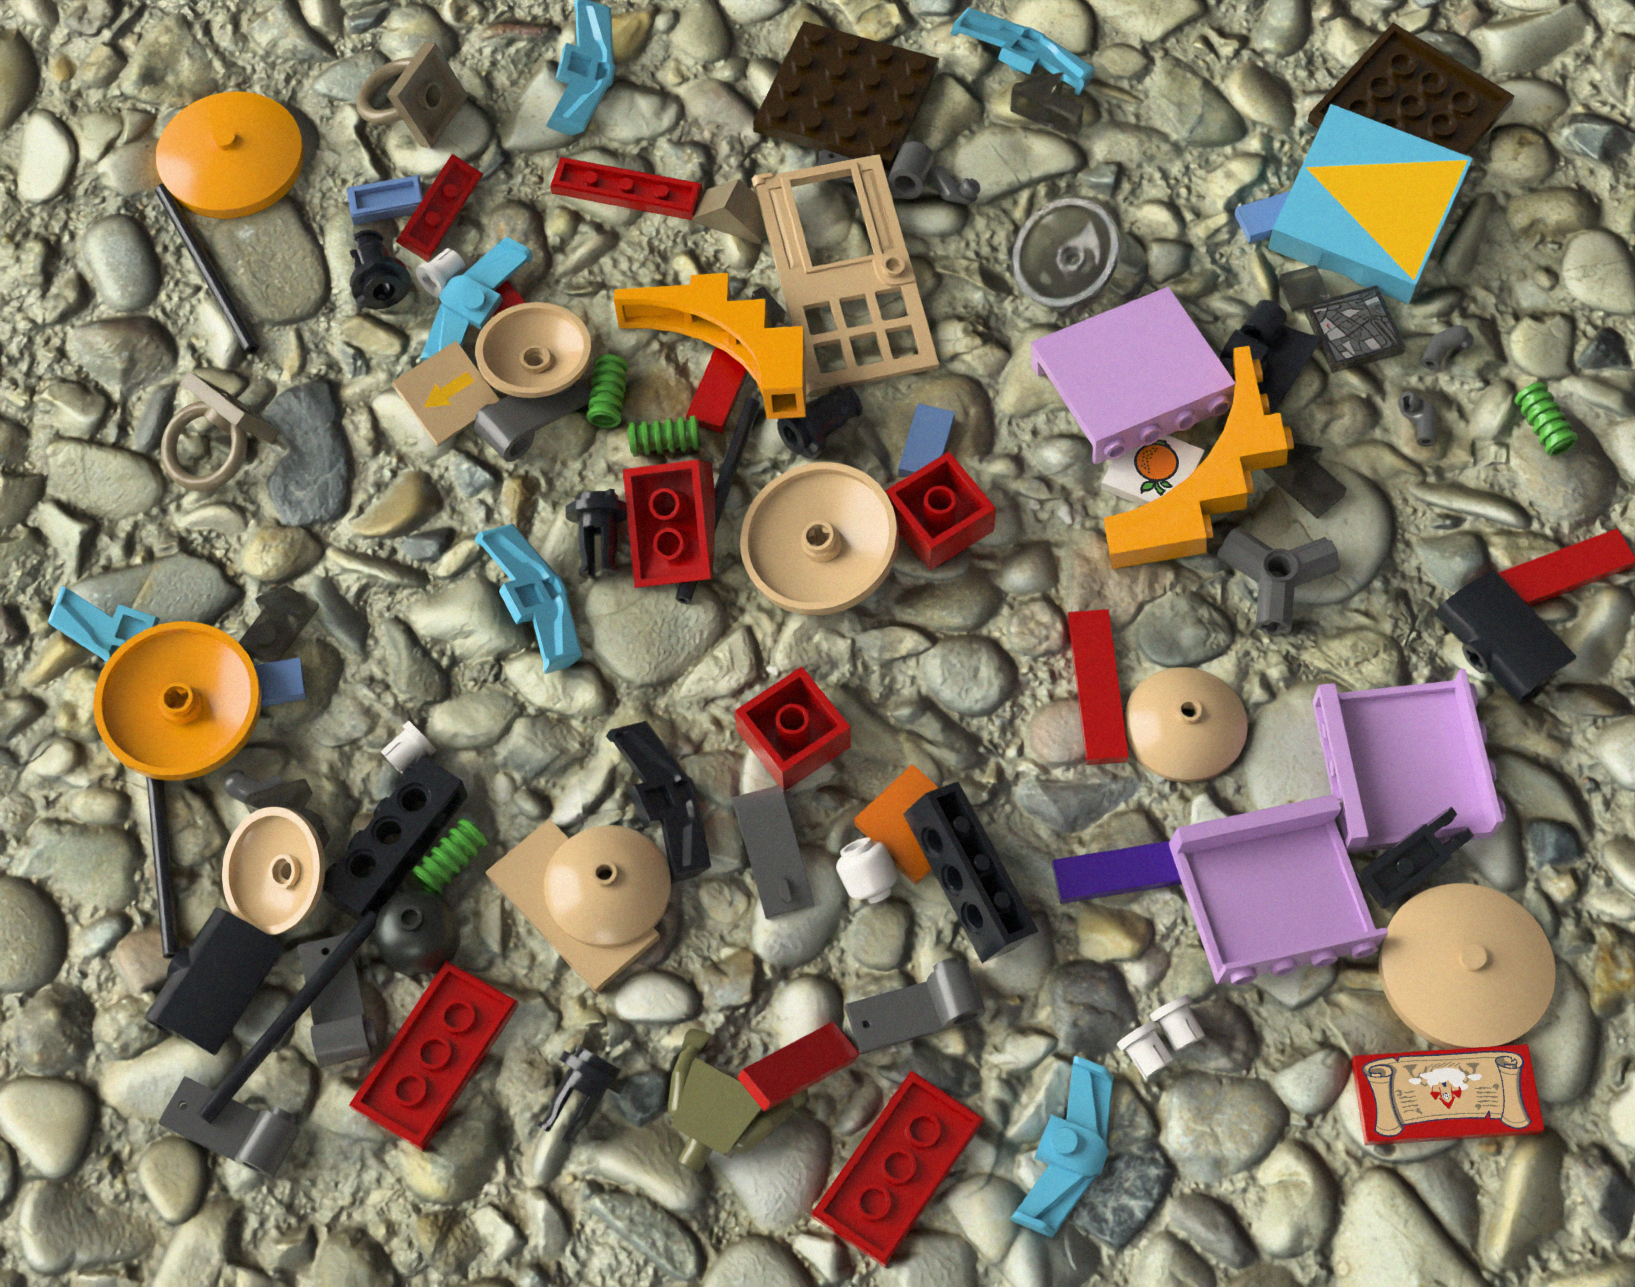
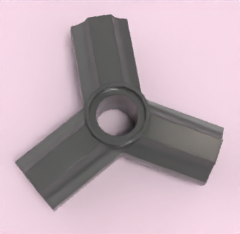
[1217,526,1341,636]

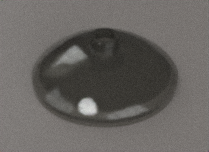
[1012,197,1121,309]

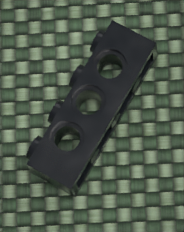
[322,756,468,921]
[903,781,1039,964]

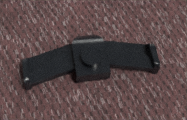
[606,721,711,883]

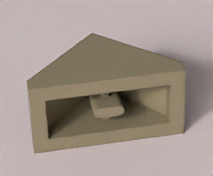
[692,179,767,245]

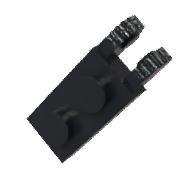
[1356,806,1474,909]

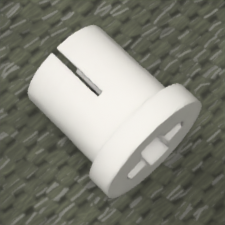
[416,248,467,298]
[381,721,437,774]
[1150,995,1205,1052]
[1117,1020,1174,1079]

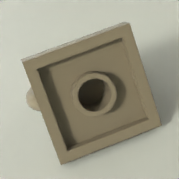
[356,42,468,148]
[161,371,280,492]

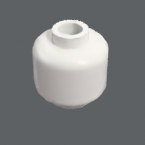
[836,837,899,904]

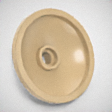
[475,302,592,398]
[1124,667,1248,783]
[222,807,325,935]
[544,825,671,948]

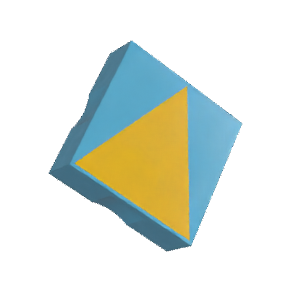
[1268,104,1473,304]

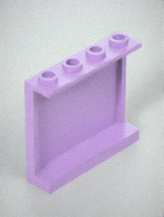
[1031,287,1235,465]
[1312,669,1506,853]
[1169,794,1388,986]

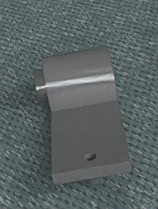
[816,141,934,199]
[474,380,590,462]
[731,784,815,919]
[298,933,379,1068]
[844,958,986,1054]
[158,1076,300,1179]

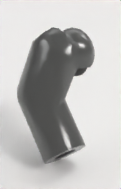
[928,166,981,205]
[1421,325,1474,370]
[1398,391,1437,447]
[224,770,288,806]

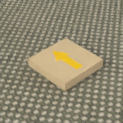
[392,341,500,447]

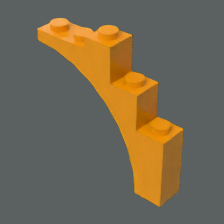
[614,273,807,419]
[1104,346,1294,569]

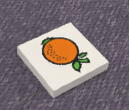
[1101,435,1205,506]

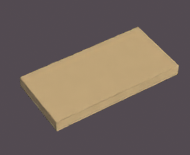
[485,818,660,994]

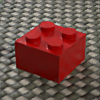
[885,452,996,571]
[734,666,851,792]

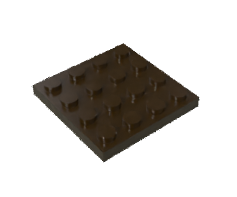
[753,21,939,171]
[1307,23,1515,156]

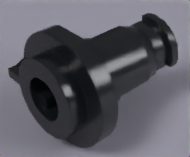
[349,229,411,310]
[777,385,862,459]
[565,489,627,579]
[537,1045,625,1147]

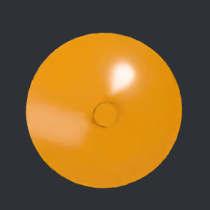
[156,91,305,219]
[93,621,262,781]

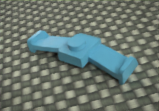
[546,0,616,135]
[950,7,1095,97]
[420,236,533,361]
[475,524,583,674]
[47,585,160,663]
[1010,1056,1114,1238]

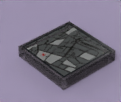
[1304,285,1406,373]

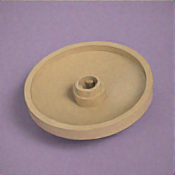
[740,462,900,616]
[1379,883,1556,1049]

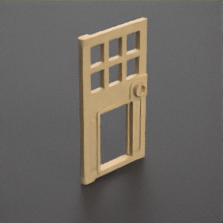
[752,154,939,397]

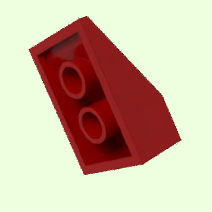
[622,459,716,588]

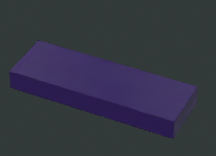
[1052,841,1182,904]

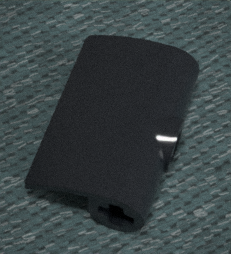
[1219,299,1322,414]
[1435,570,1577,705]
[144,907,284,1056]

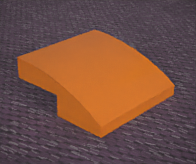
[854,764,938,885]

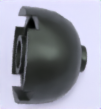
[374,889,461,977]

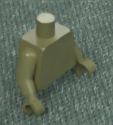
[668,1029,808,1173]

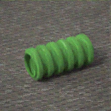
[587,354,628,428]
[1515,382,1578,456]
[628,415,701,457]
[412,819,488,895]

